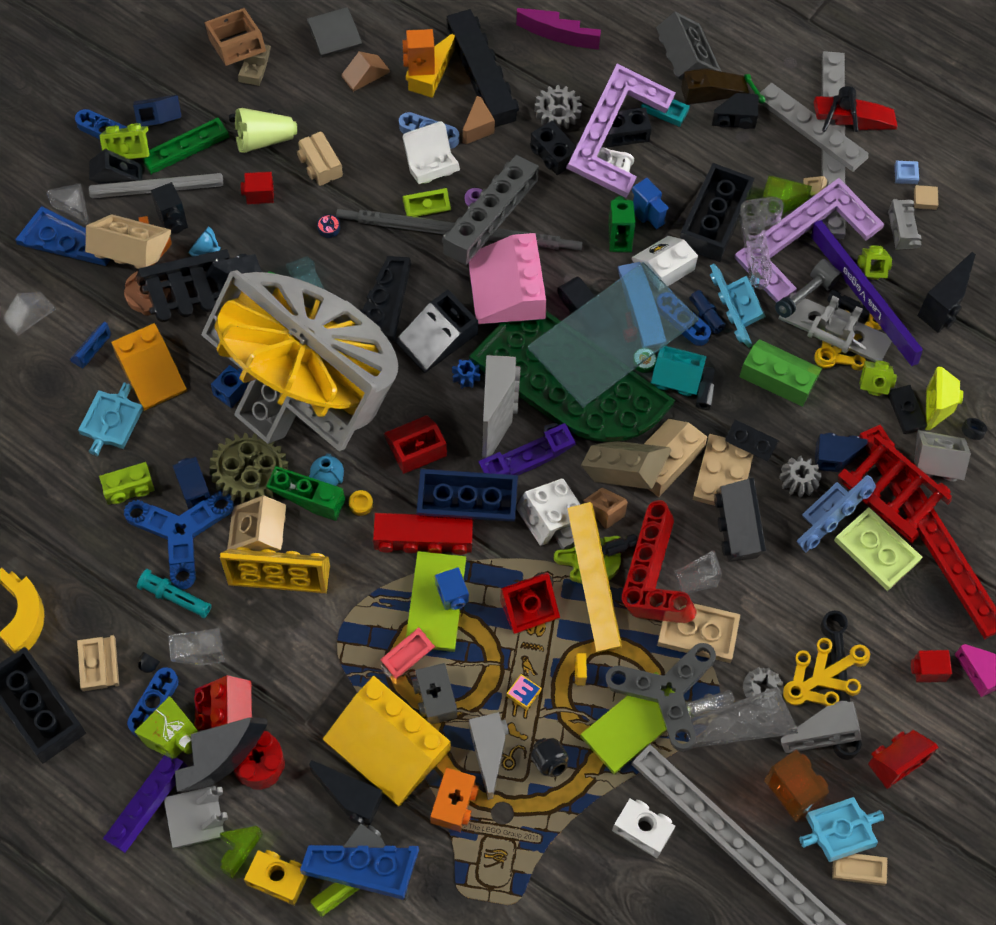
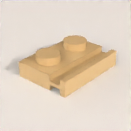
[77,635,119,691]

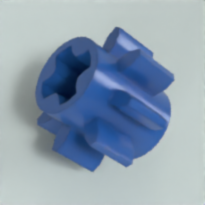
[452,359,480,389]

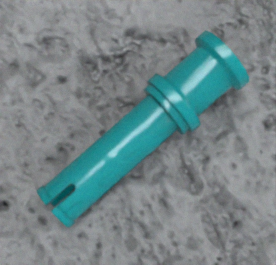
[137,569,212,618]

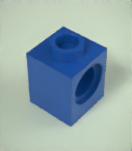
[211,365,249,408]
[435,567,469,610]

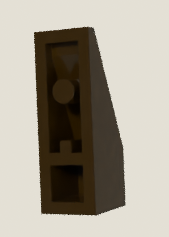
[681,69,749,105]

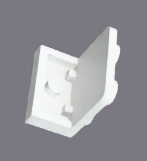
[403,121,460,184]

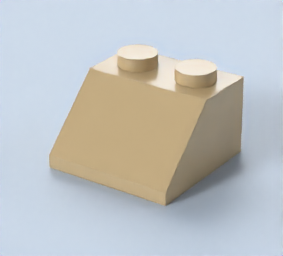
[227,495,286,552]

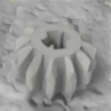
[779,456,821,498]

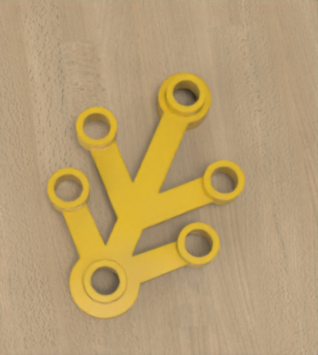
[814,310,882,371]
[783,638,870,707]

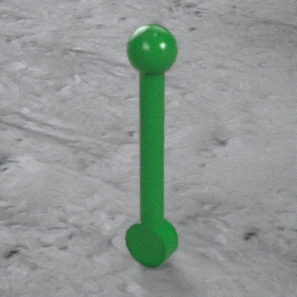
[744,74,766,104]

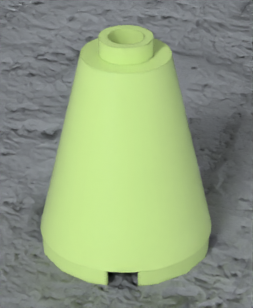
[235,108,297,153]

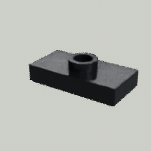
[888,385,927,434]

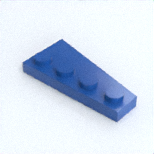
[15,206,111,266]
[300,845,419,900]

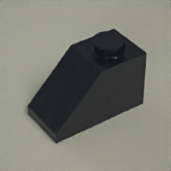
[89,149,142,184]

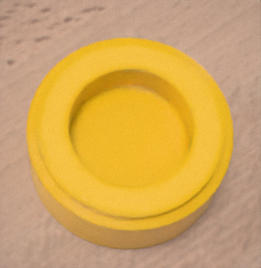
[349,490,373,516]

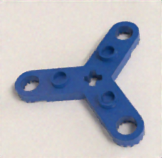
[124,491,234,589]

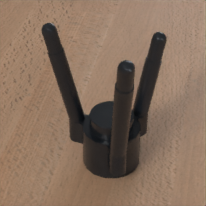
[822,86,858,132]

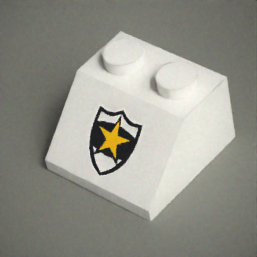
[632,236,698,292]

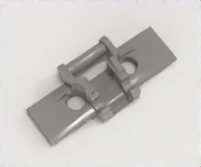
[778,293,892,362]

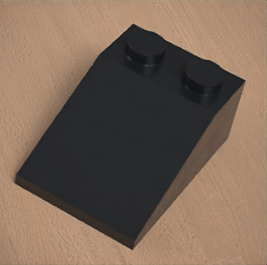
[917,252,976,333]

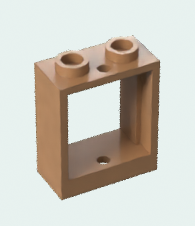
[204,8,266,66]

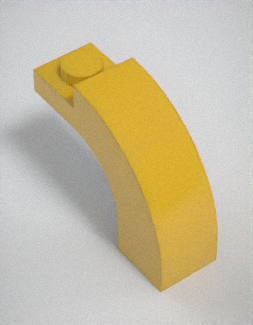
[0,568,44,653]

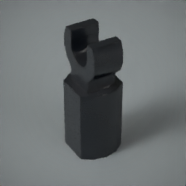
[695,367,715,410]

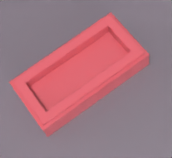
[380,628,435,679]

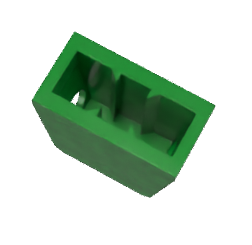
[608,196,635,252]

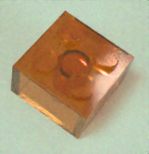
[764,749,830,822]

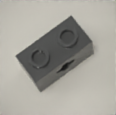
[412,663,457,724]

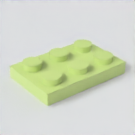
[834,507,923,591]

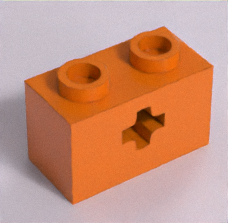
[402,29,435,76]
[430,768,479,832]

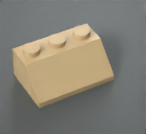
[85,214,171,269]
[644,419,707,497]

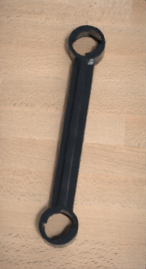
[820,610,862,760]

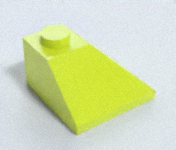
[925,367,963,430]

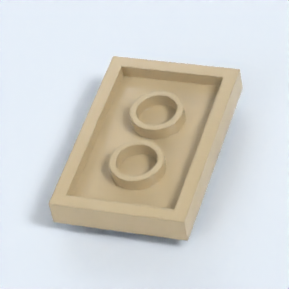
[692,434,753,506]
[657,603,740,663]

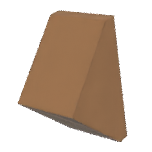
[342,51,390,92]
[463,96,495,144]
[583,488,628,529]

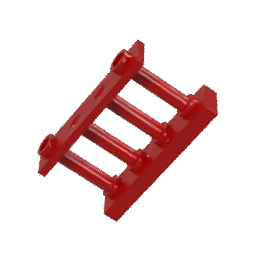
[838,434,952,544]

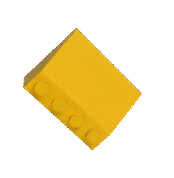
[220,547,330,593]
[323,676,450,807]

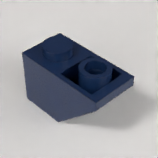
[133,95,182,126]
[815,433,868,472]
[172,457,210,509]

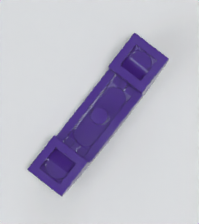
[478,423,576,475]

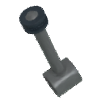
[775,259,842,318]

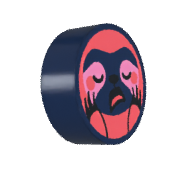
[317,214,340,238]

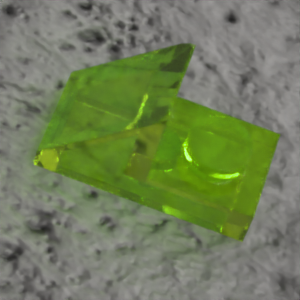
[220,826,263,879]

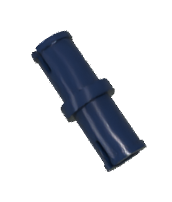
[689,290,726,334]

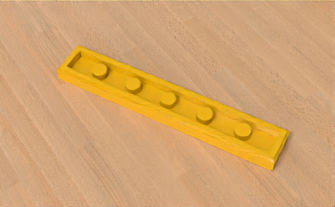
[567,502,622,653]

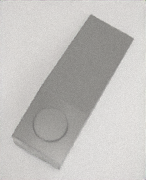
[781,701,862,753]
[469,712,509,800]

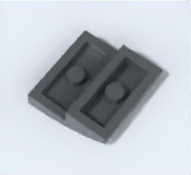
[307,7,362,57]

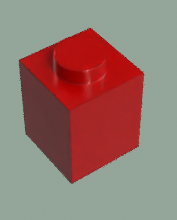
[241,172,274,204]
[911,650,952,683]

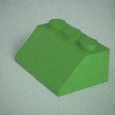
[739,339,823,407]

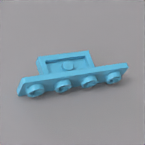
[710,264,766,348]

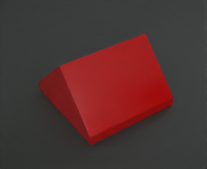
[500,572,560,634]

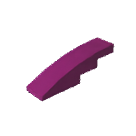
[516,8,601,50]

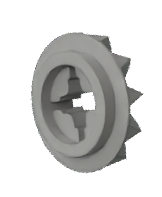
[743,667,783,707]

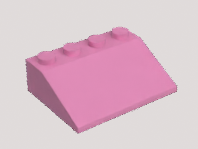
[468,233,546,324]

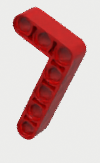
[622,500,697,623]

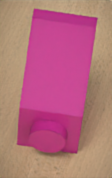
[955,644,996,697]

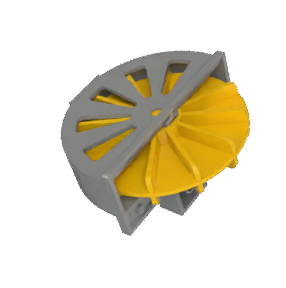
[201,270,398,451]

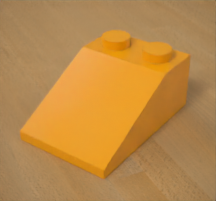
[111,323,187,411]

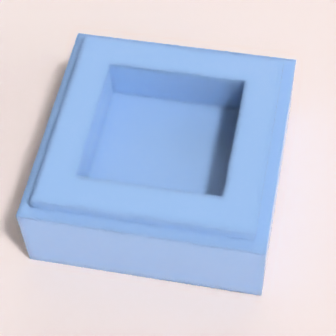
[894,161,919,184]

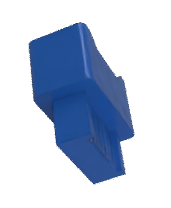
[632,178,669,229]

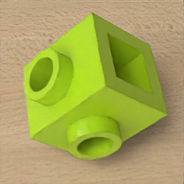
[857,245,892,280]
[859,360,897,396]

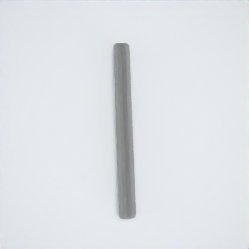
[89,173,223,198]

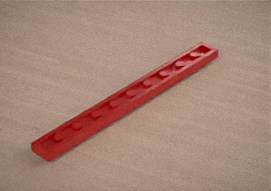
[859,424,996,639]

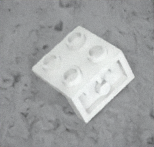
[516,479,580,546]

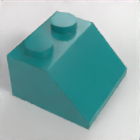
[651,345,707,396]

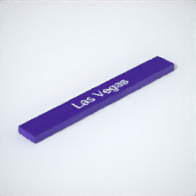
[811,220,923,367]

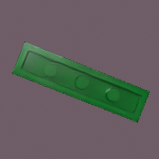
[141,117,229,175]

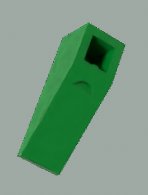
[266,466,345,521]

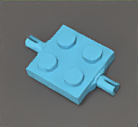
[78,383,143,456]
[799,797,884,862]

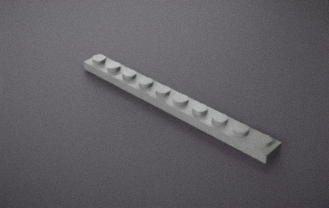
[821,51,845,239]
[632,744,846,925]

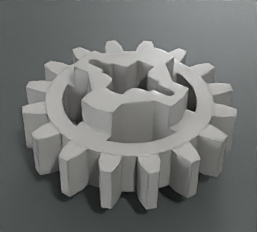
[534,85,582,129]

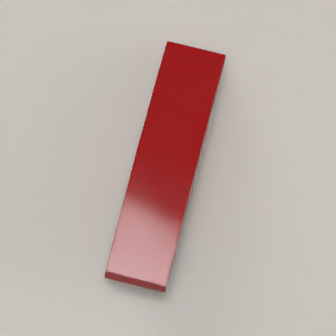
[813,96,898,130]

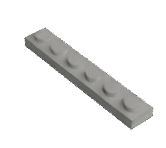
[760,82,869,172]

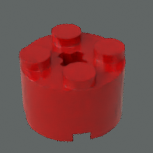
[234,731,285,790]

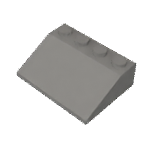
[482,355,520,459]

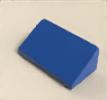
[70,322,111,369]

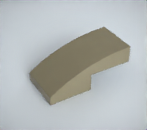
[238,45,271,86]

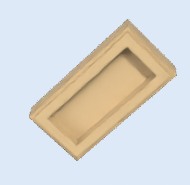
[832,854,887,886]

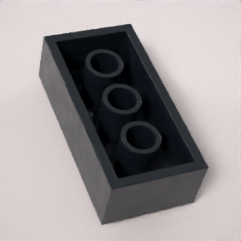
[680,163,755,262]
[0,647,87,764]

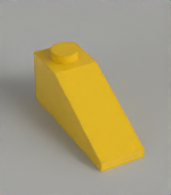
[405,34,455,98]

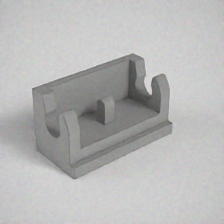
[888,199,921,250]

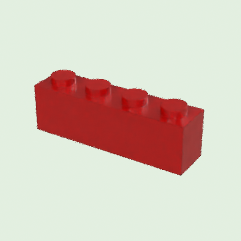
[373,513,473,555]

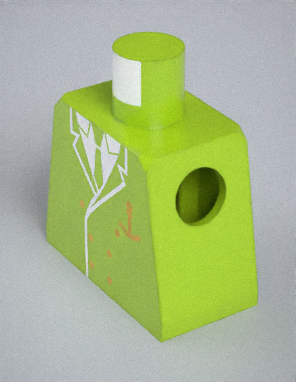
[134,696,198,759]

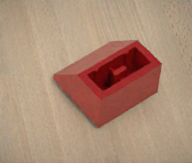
[384,415,447,474]
[194,675,252,732]

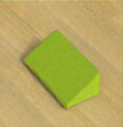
[402,188,451,217]
[311,883,360,917]

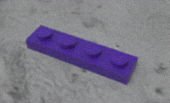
[103,755,188,853]

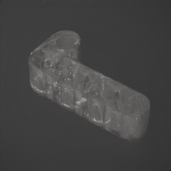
[739,197,784,289]

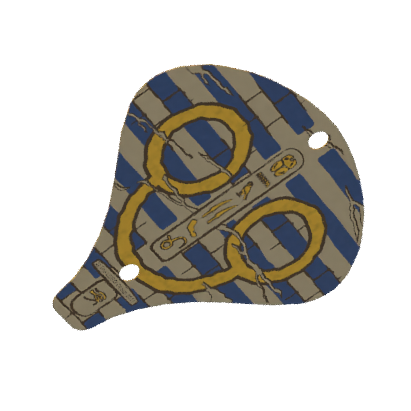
[337,558,721,905]

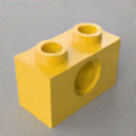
[244,850,308,906]

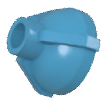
[188,226,221,256]
[309,454,344,486]

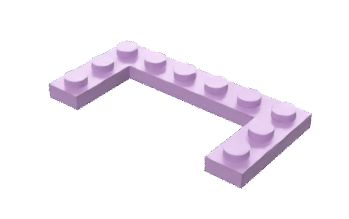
[566,64,676,198]
[735,178,884,303]

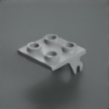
[164,786,228,849]

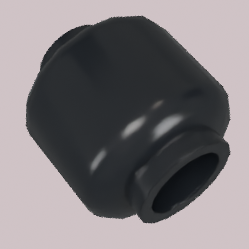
[531,738,569,777]

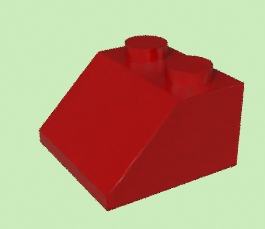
[868,730,939,789]

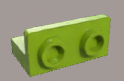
[99,123,150,159]
[99,462,155,505]

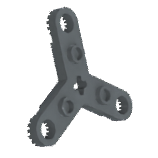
[606,643,716,752]

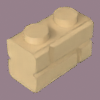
[297,131,343,186]

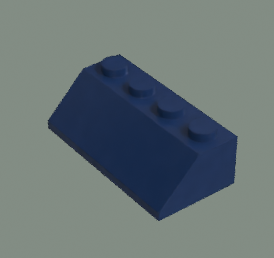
[417,469,518,522]

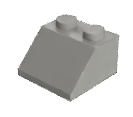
[914,430,971,481]

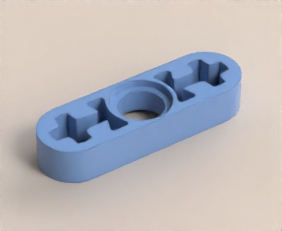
[399,112,459,149]

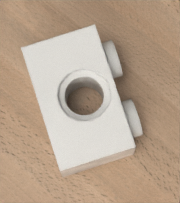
[612,798,675,858]

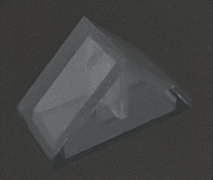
[46,183,90,225]
[3,292,55,336]
[675,551,722,594]

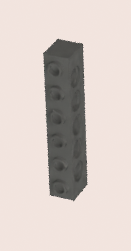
[442,155,539,265]

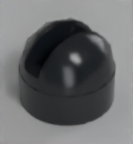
[137,652,160,673]

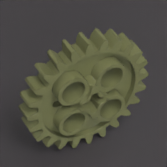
[209,433,288,503]

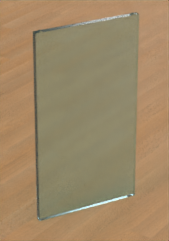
[528,262,699,407]

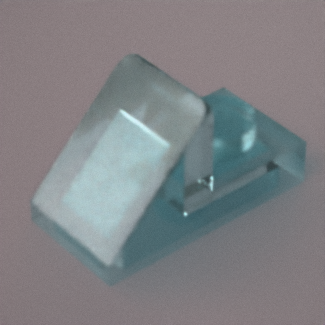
[286,256,325,290]

